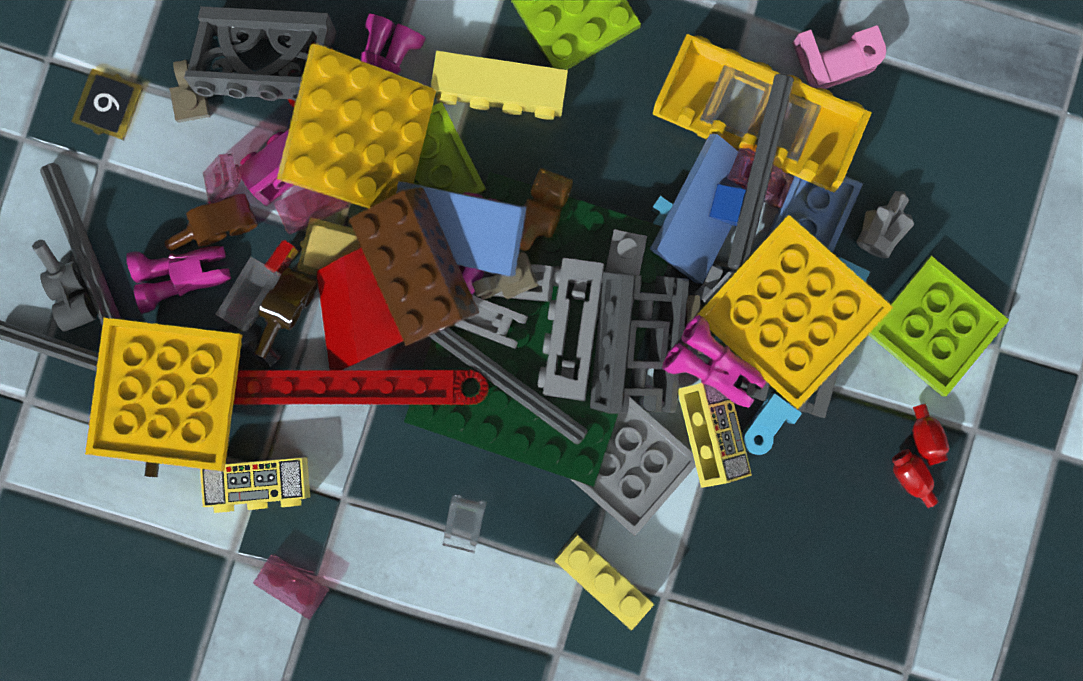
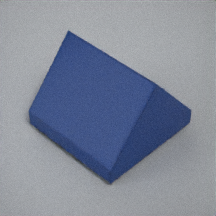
[709,184,746,226]

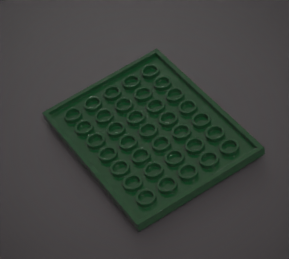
[404,172,669,487]

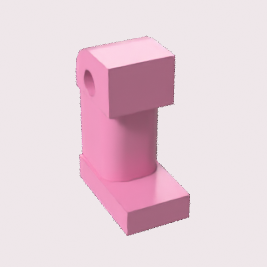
[792,25,886,89]

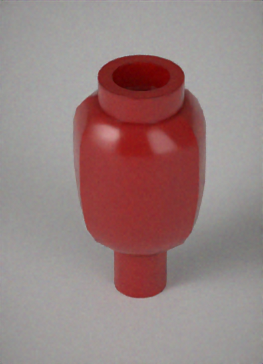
[912,403,949,466]
[892,449,939,508]

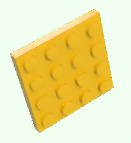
[277,44,436,208]
[696,215,893,410]
[85,318,242,471]

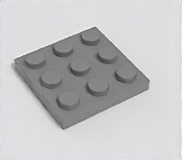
[571,398,696,536]

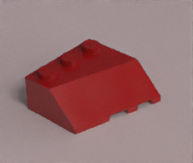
[316,247,403,370]

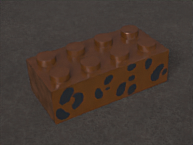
[349,187,479,345]

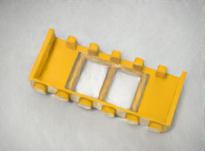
[652,34,872,193]

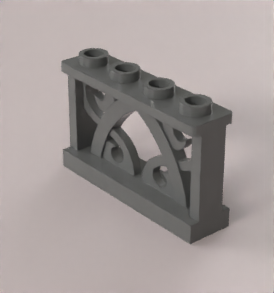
[184,6,336,101]

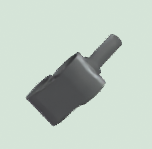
[32,240,97,332]

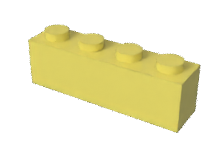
[431,51,568,120]

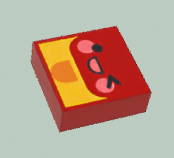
[265,240,299,277]

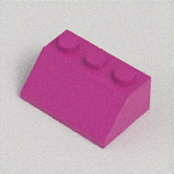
[236,129,294,207]

